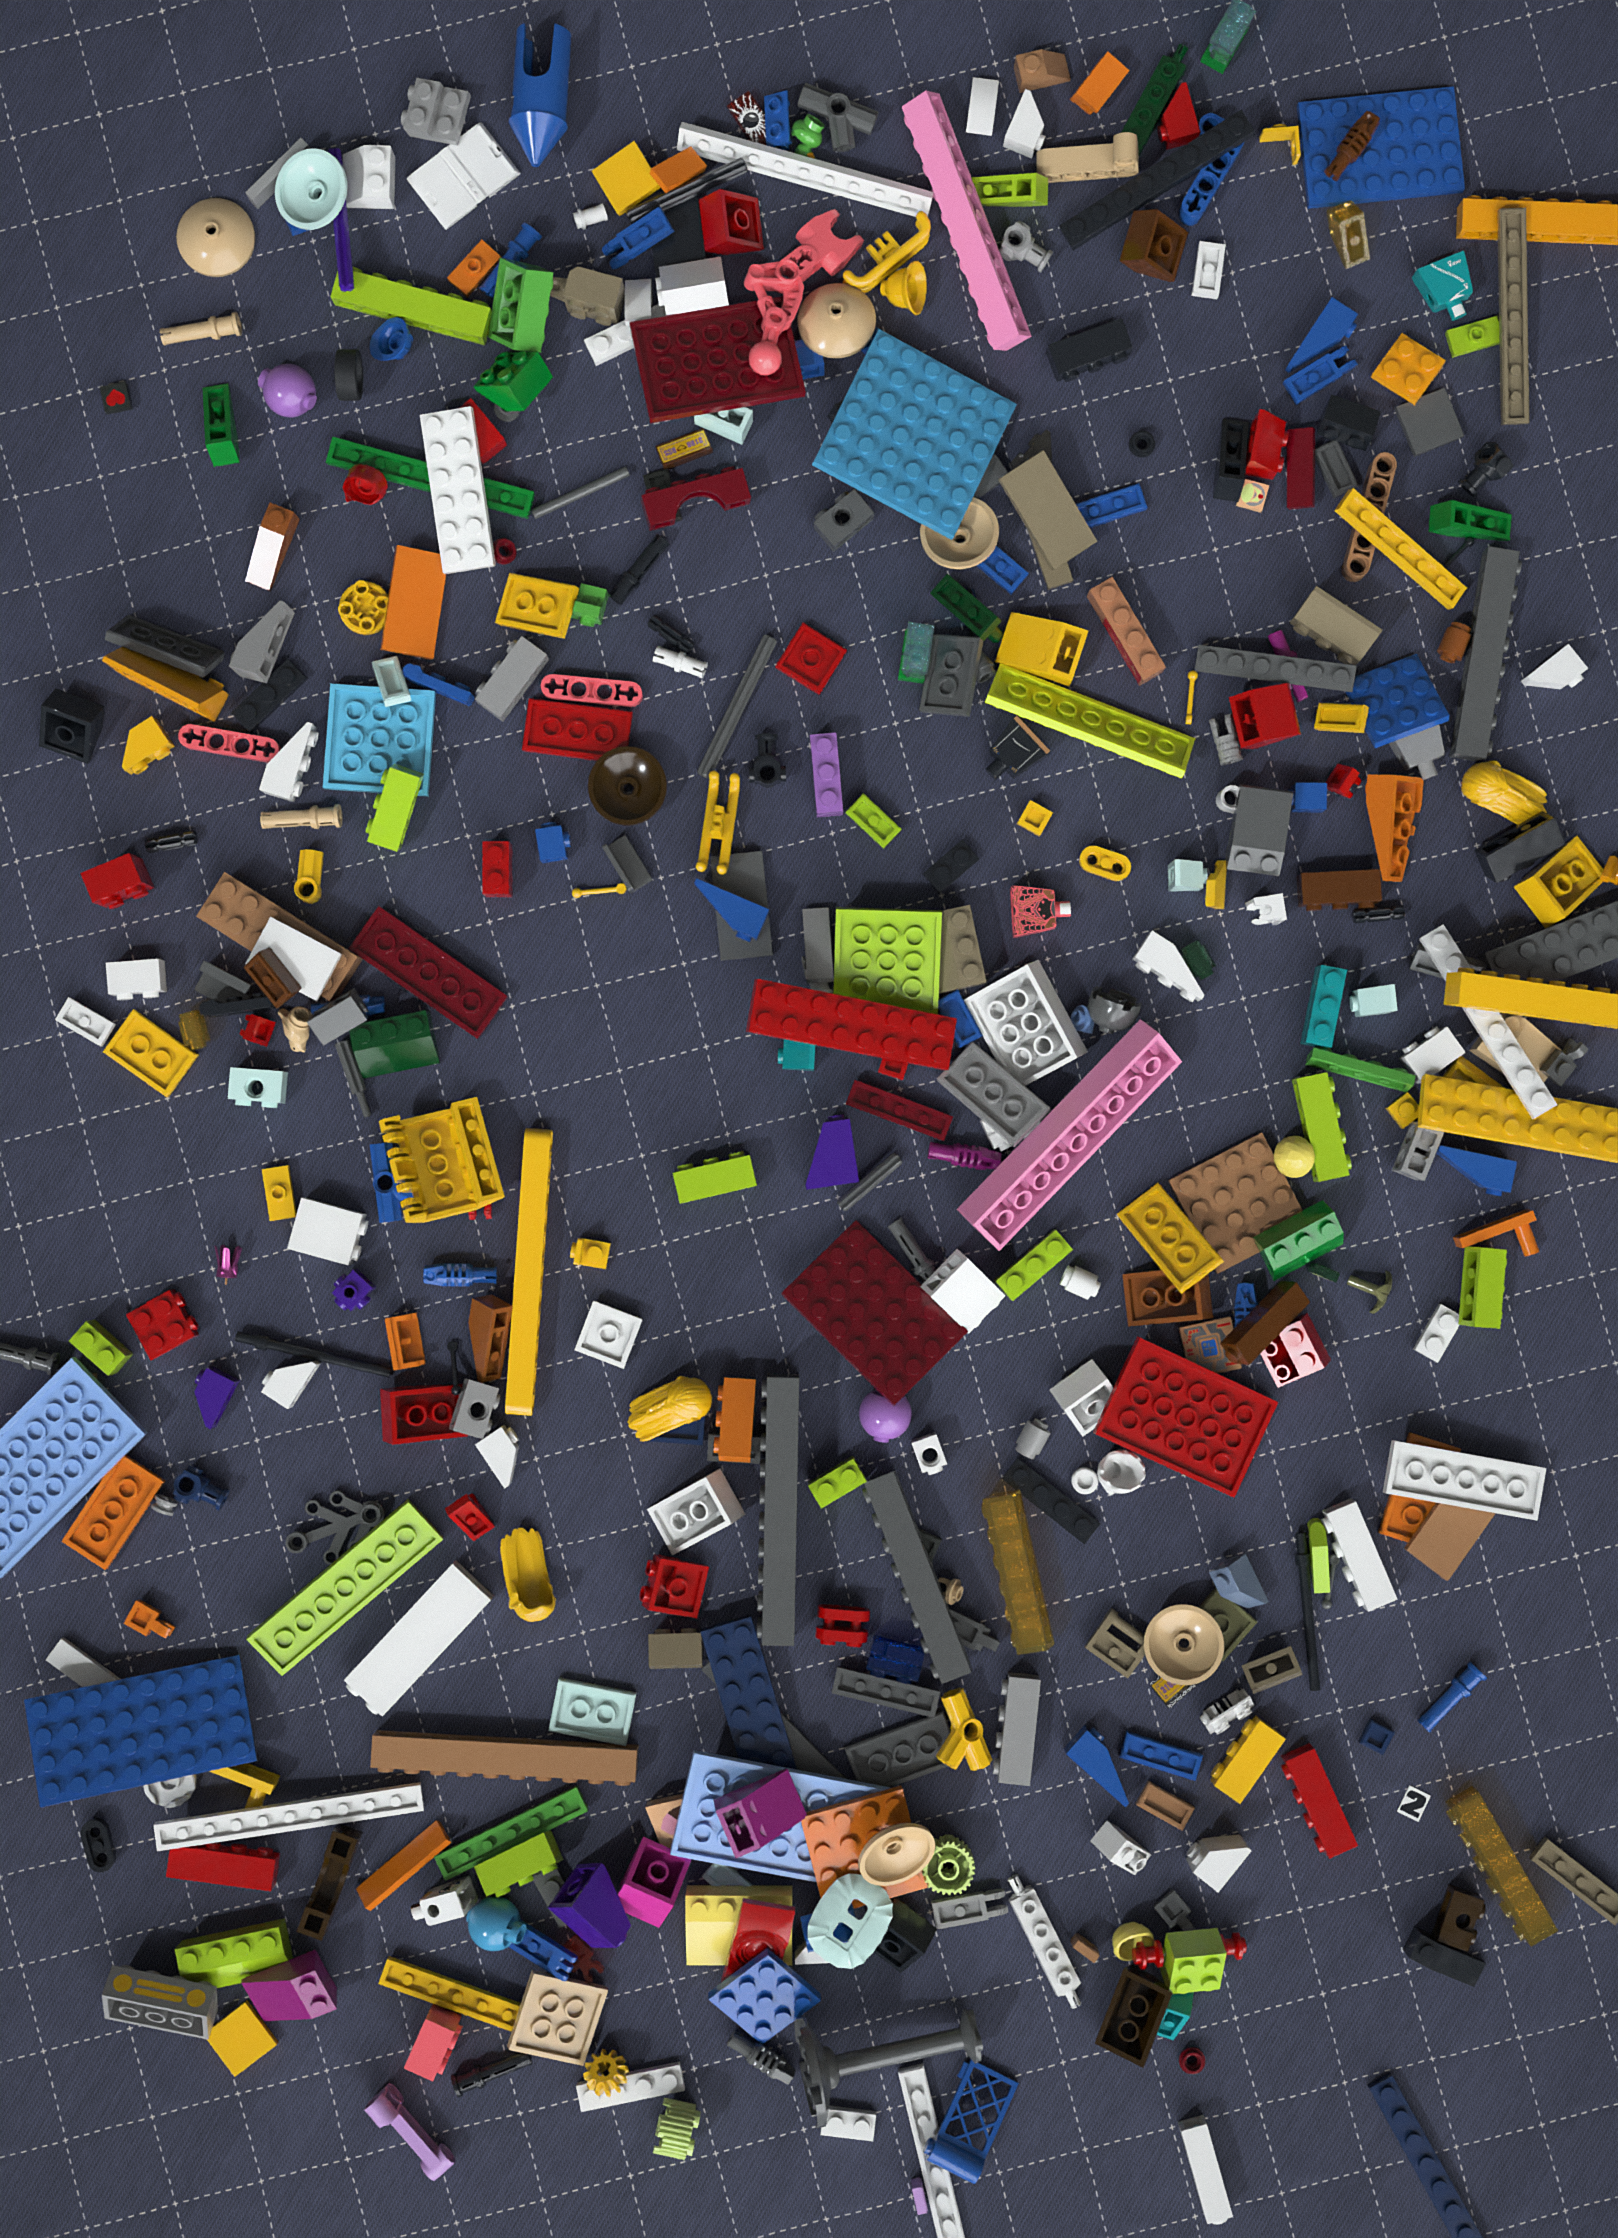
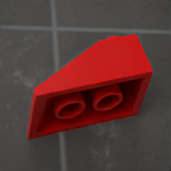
[380,1384,468,1445]

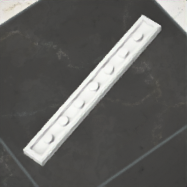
[898,2063,965,2238]

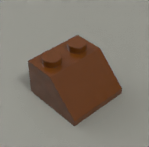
[1119,209,1188,282]

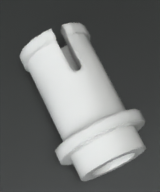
[573,203,608,230]

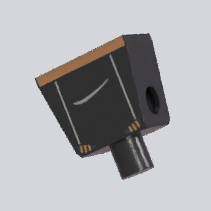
[985,715,1051,780]

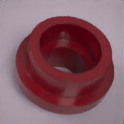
[493,538,516,565]
[1179,2046,1205,2074]

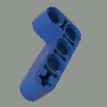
[1178,113,1244,226]

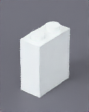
[655,257,729,316]
[287,1198,368,1265]
[920,1249,1005,1333]

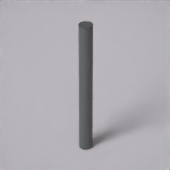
[531,466,630,519]

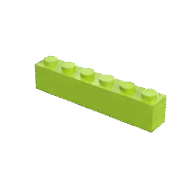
[330,267,492,345]

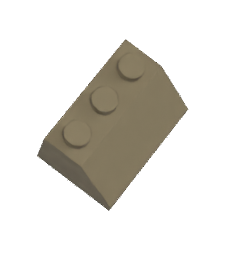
[1290,586,1382,665]
[939,905,986,994]

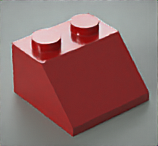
[699,189,764,255]
[1245,409,1289,480]

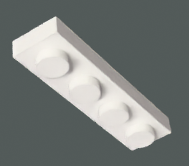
[584,304,686,366]
[576,2061,685,2112]

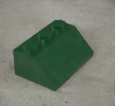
[349,1010,440,1079]

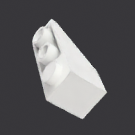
[259,722,319,802]
[1132,931,1205,1002]

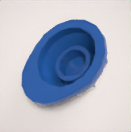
[369,317,413,361]

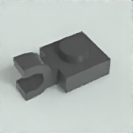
[1540,1038,1589,1087]
[1153,1888,1196,1931]

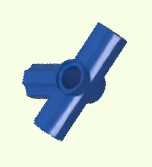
[370,1142,413,1223]

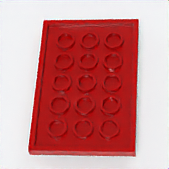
[1093,1336,1278,1498]

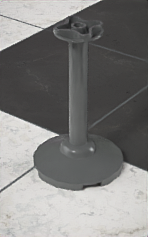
[794,2009,983,2129]

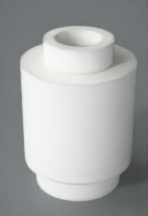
[1060,1265,1101,1300]

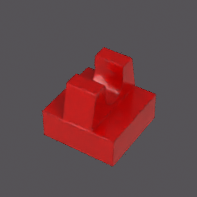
[1325,764,1362,799]
[240,1014,276,1047]

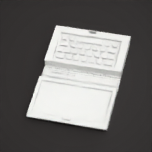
[407,122,521,230]

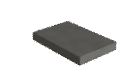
[919,634,983,717]

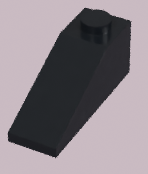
[1213,419,1249,502]
[1403,1926,1486,1987]

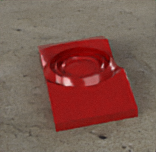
[721,1898,795,1982]

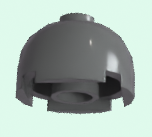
[1088,987,1142,1034]

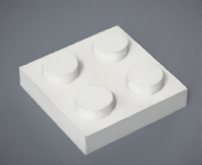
[575,1300,643,1369]

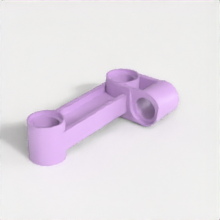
[364,2083,456,2181]

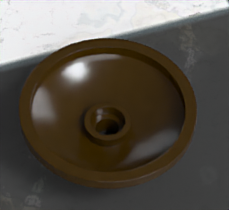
[588,746,667,826]

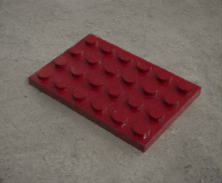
[629,296,806,423]
[781,1221,968,1406]

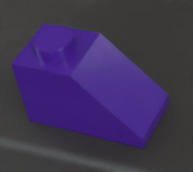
[194,1366,240,1429]

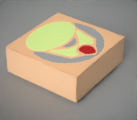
[1236,479,1269,513]

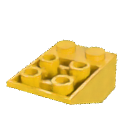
[995,612,1088,686]

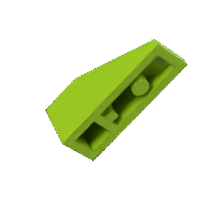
[971,173,1048,207]

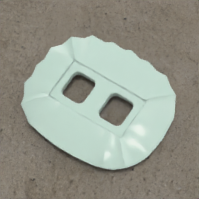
[808,1873,893,1969]

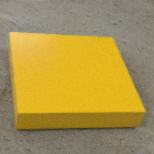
[592,141,661,216]
[207,2000,278,2077]

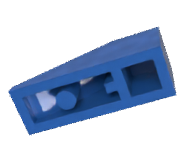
[1285,297,1358,373]
[694,878,769,942]
[1436,1145,1517,1197]
[1063,1725,1129,1807]

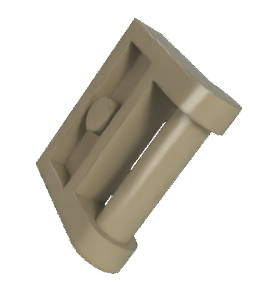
[1084,1608,1145,1678]

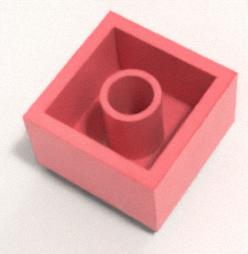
[404,2004,463,2081]

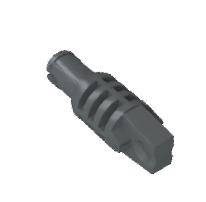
[727,2030,796,2085]

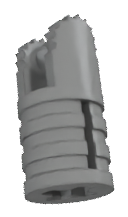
[1209,713,1243,766]

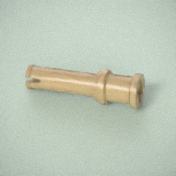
[160,312,242,346]
[260,804,343,829]

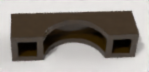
[297,1824,363,1941]

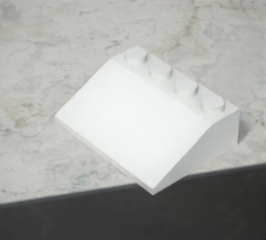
[964,960,1088,1086]

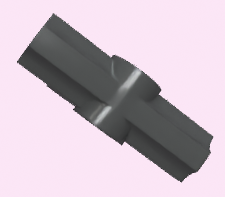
[797,83,879,152]

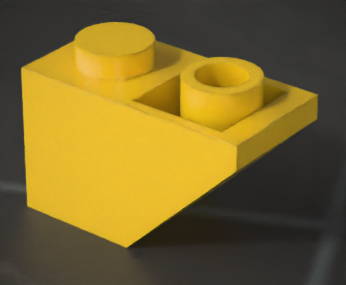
[122,716,175,775]

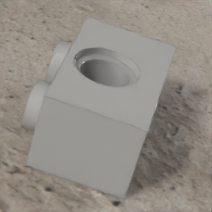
[449,1378,500,1439]

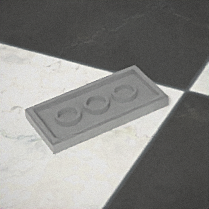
[937,1042,1050,1147]

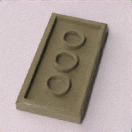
[998,450,1098,570]

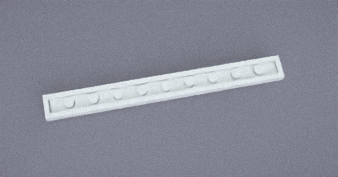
[677,122,934,217]
[153,1782,424,1851]

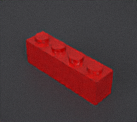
[1280,1743,1358,1859]
[166,1842,280,1891]

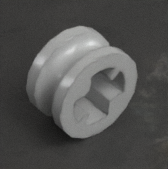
[151,1494,178,1516]

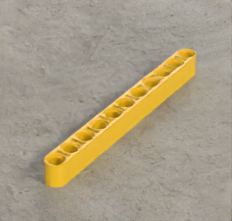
[505,1128,553,1416]

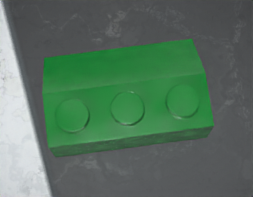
[1253,1200,1344,1281]

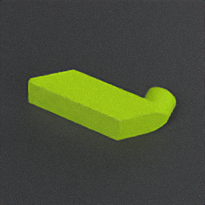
[1307,1518,1330,1594]

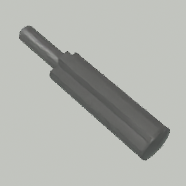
[335,1040,371,1118]

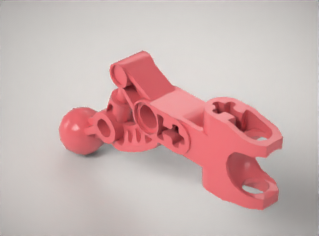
[744,209,864,376]

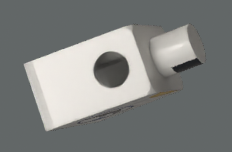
[411,1875,479,1926]

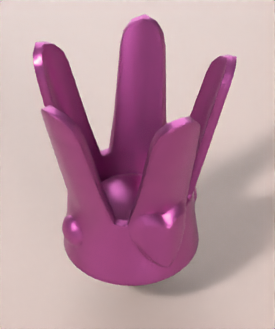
[214,1245,242,1285]

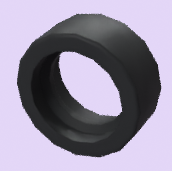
[334,349,363,401]

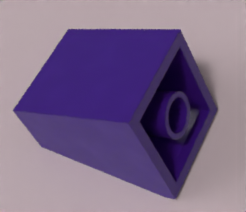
[806,1114,859,1190]
[548,1863,631,1948]

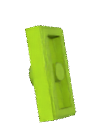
[1445,316,1500,358]
[845,793,902,849]

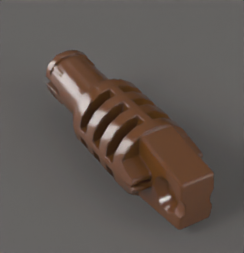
[1324,111,1380,181]

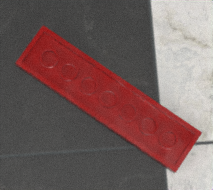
[746,979,957,1070]

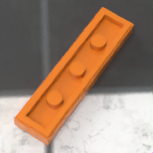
[356,1820,451,1911]

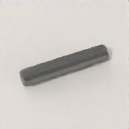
[837,1153,902,1211]

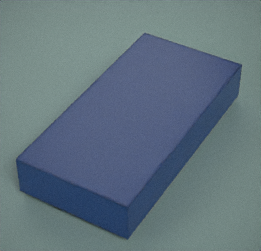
[938,990,983,1048]

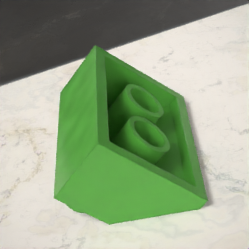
[488,258,553,352]

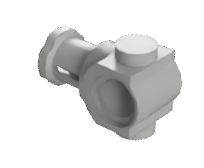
[999,221,1053,273]

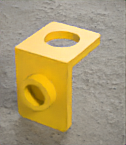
[1259,124,1301,165]

